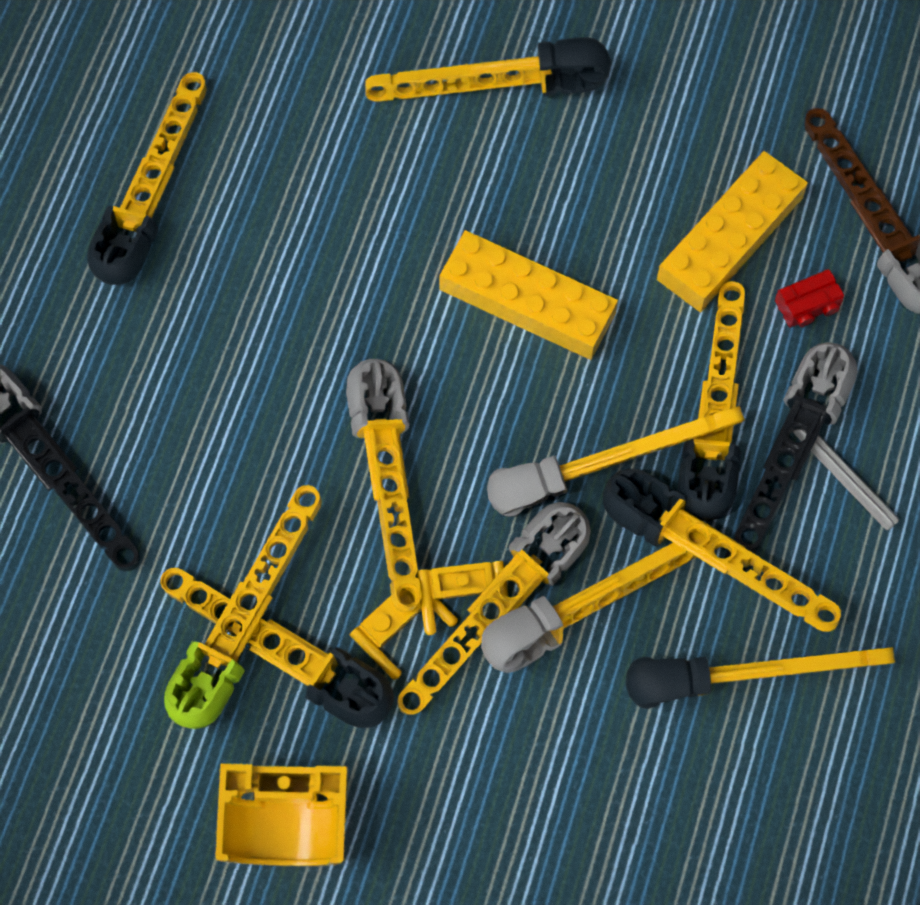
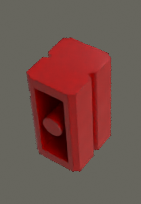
[775,269,844,328]

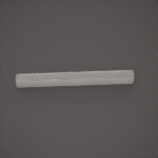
[793,430,899,530]

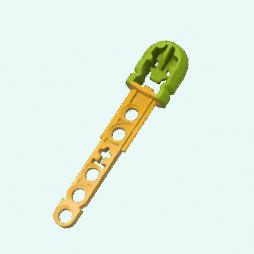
[165,485,322,729]

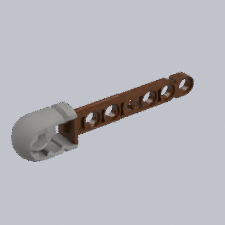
[804,108,920,314]

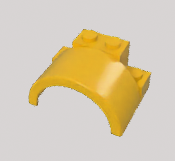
[216,764,348,866]

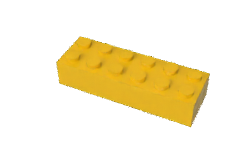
[656,151,808,313]
[439,230,618,360]

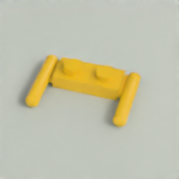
[416,561,509,635]
[350,576,458,680]

